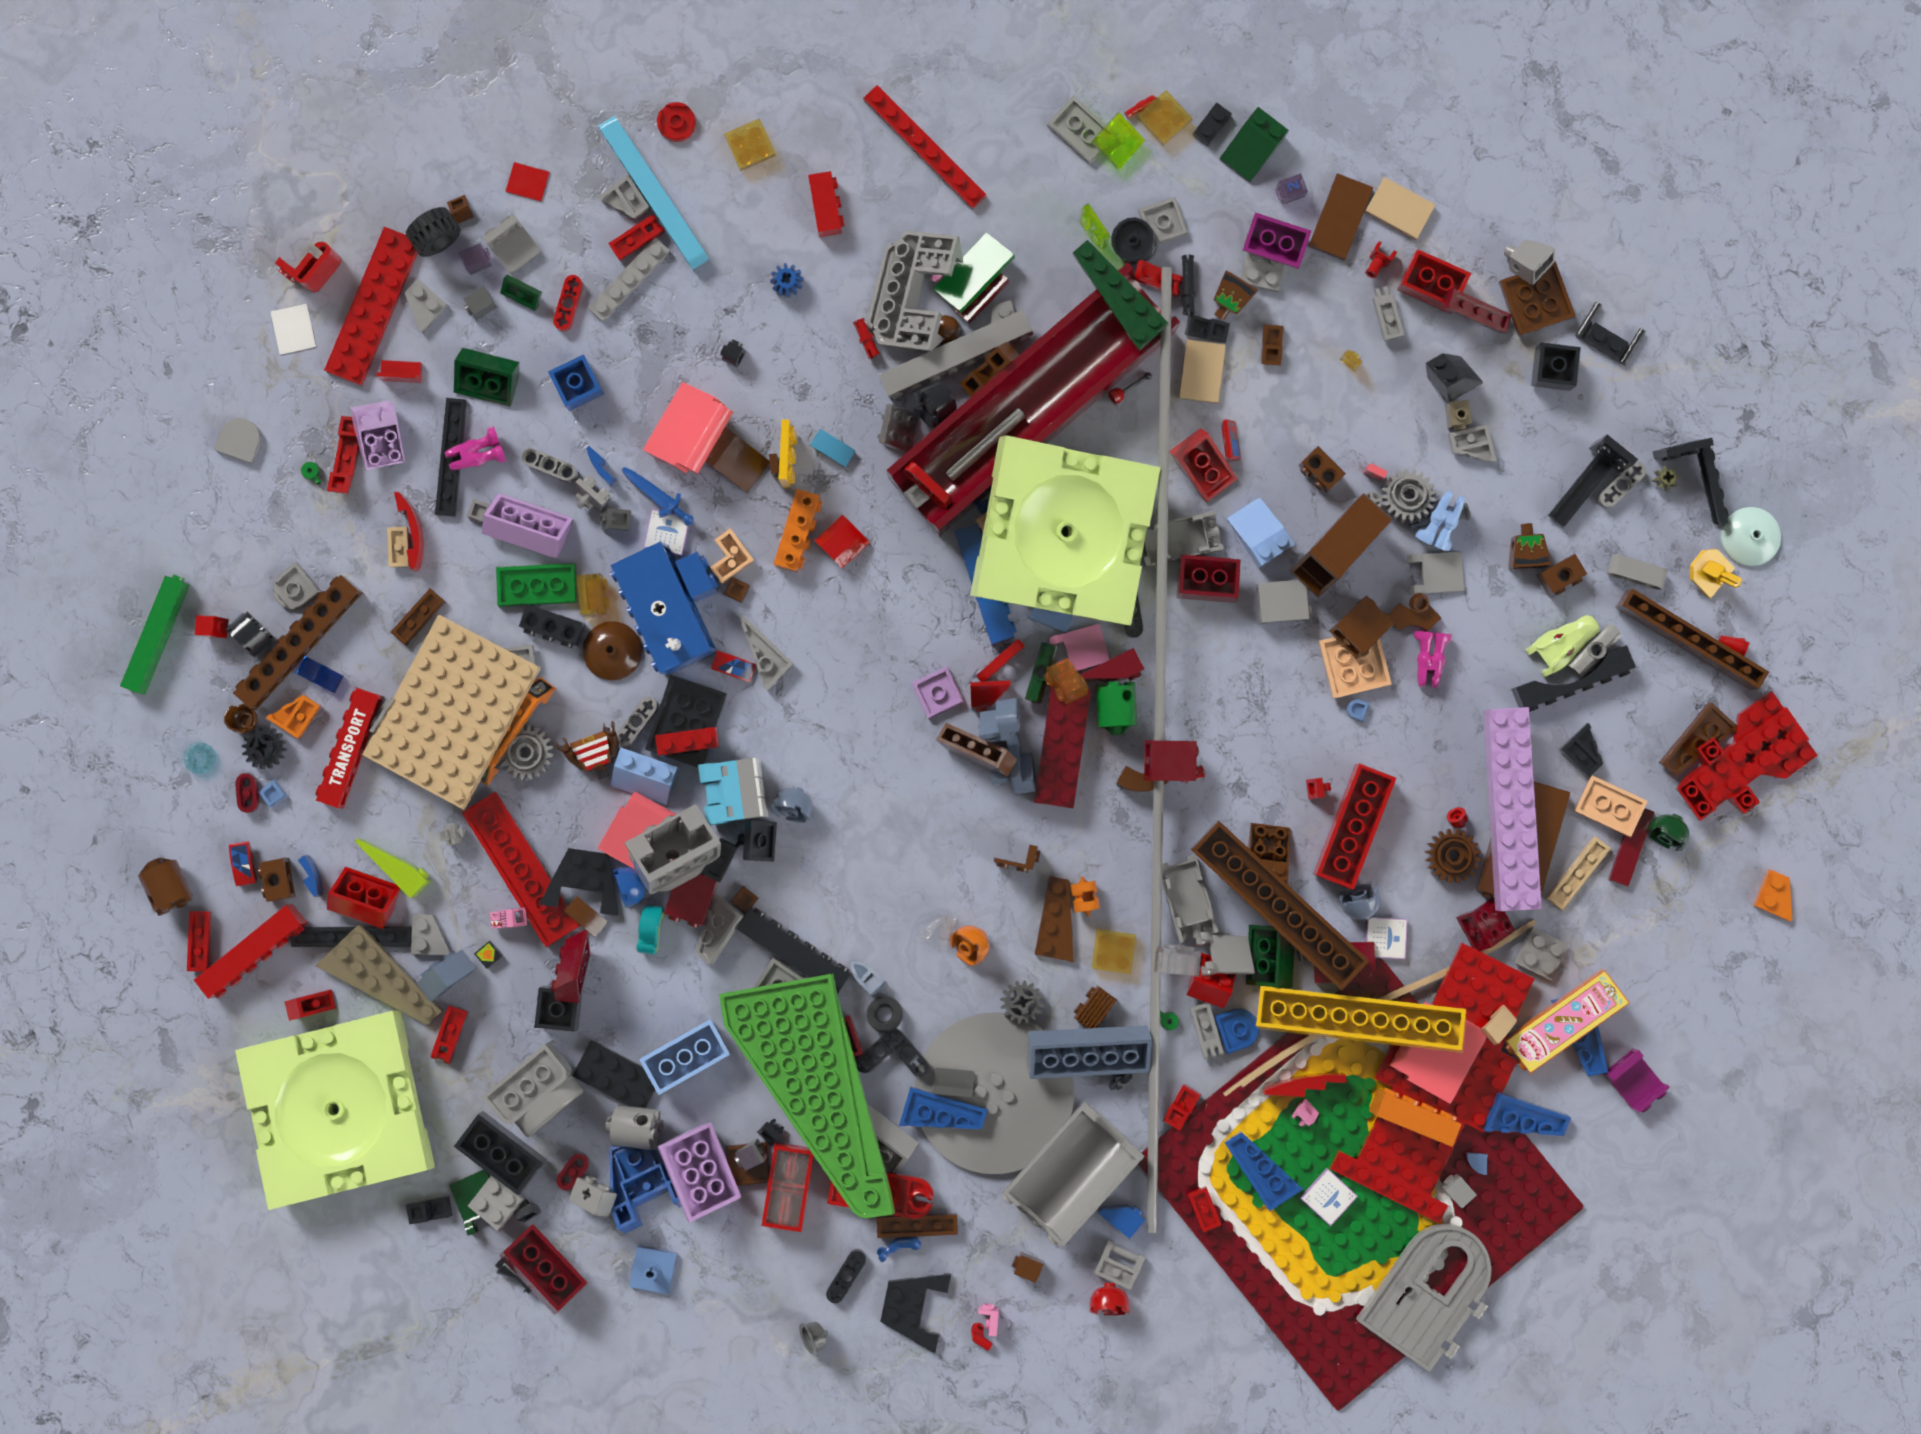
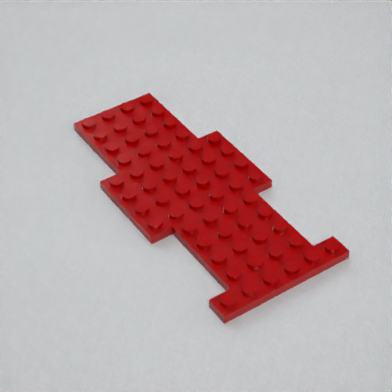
[1330,943,1535,1223]

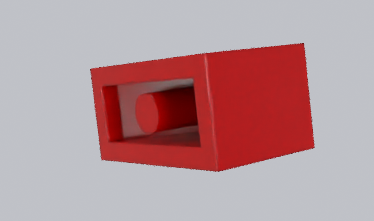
[284,989,336,1021]

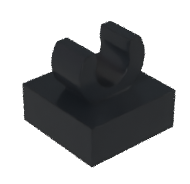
[757,1119,784,1146]
[514,1199,541,1223]

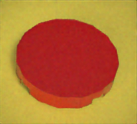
[657,102,696,142]

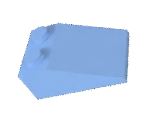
[1227,498,1295,568]

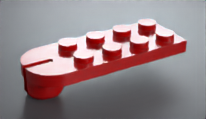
[827,1172,934,1219]

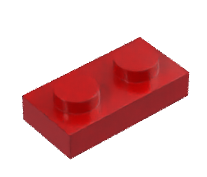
[1187,1186,1222,1232]

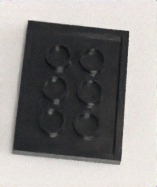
[645,675,728,767]

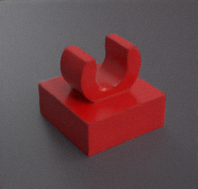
[1306,777,1331,799]

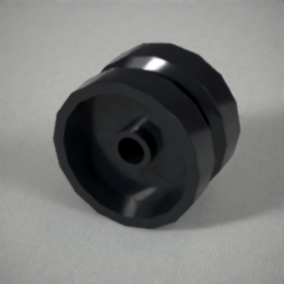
[1111,217,1158,265]

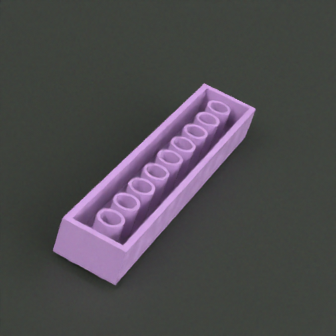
[1483,707,1542,911]

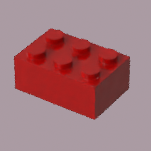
[1397,249,1471,314]

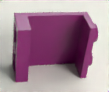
[1603,1048,1670,1113]

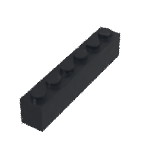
[737,908,851,994]

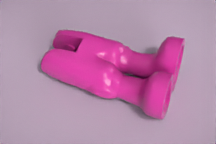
[445,426,506,470]
[1414,631,1452,688]

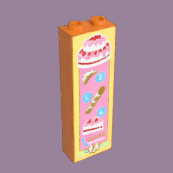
[1504,969,1630,1074]

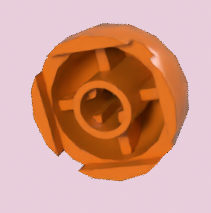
[949,925,990,966]

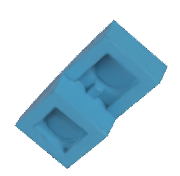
[809,429,855,467]

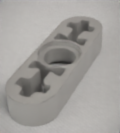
[1597,462,1646,508]
[617,697,658,747]

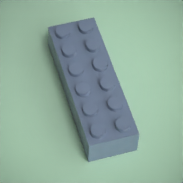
[1027,1025,1152,1079]

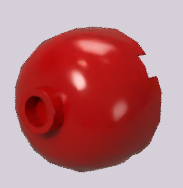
[1089,1283,1130,1316]

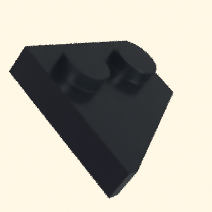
[1559,723,1603,778]

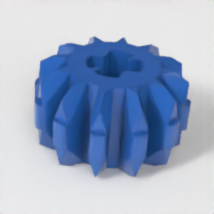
[770,263,804,298]

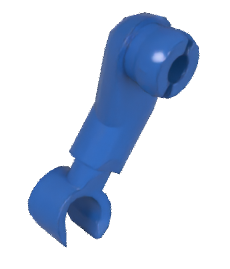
[877,1237,922,1262]

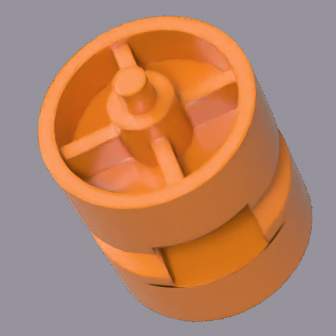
[1070,876,1100,917]

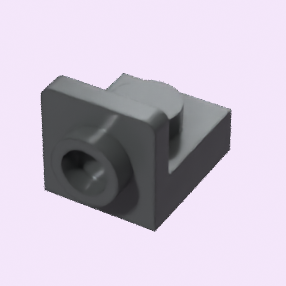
[599,508,631,531]

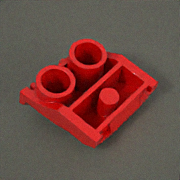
[814,514,870,569]

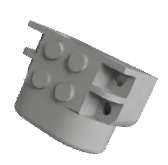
[624,804,721,894]
[482,1040,583,1137]

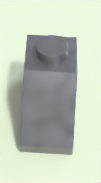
[735,1138,768,1171]

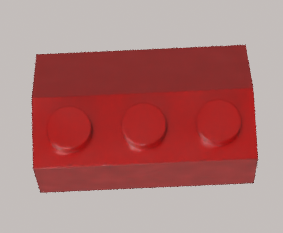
[327,867,401,929]

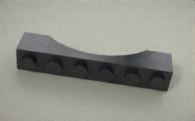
[1511,645,1636,712]

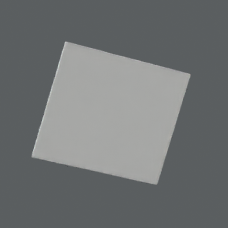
[271,303,316,355]

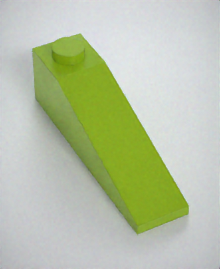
[355,838,431,898]

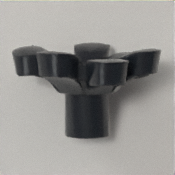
[1109,1074,1133,1090]

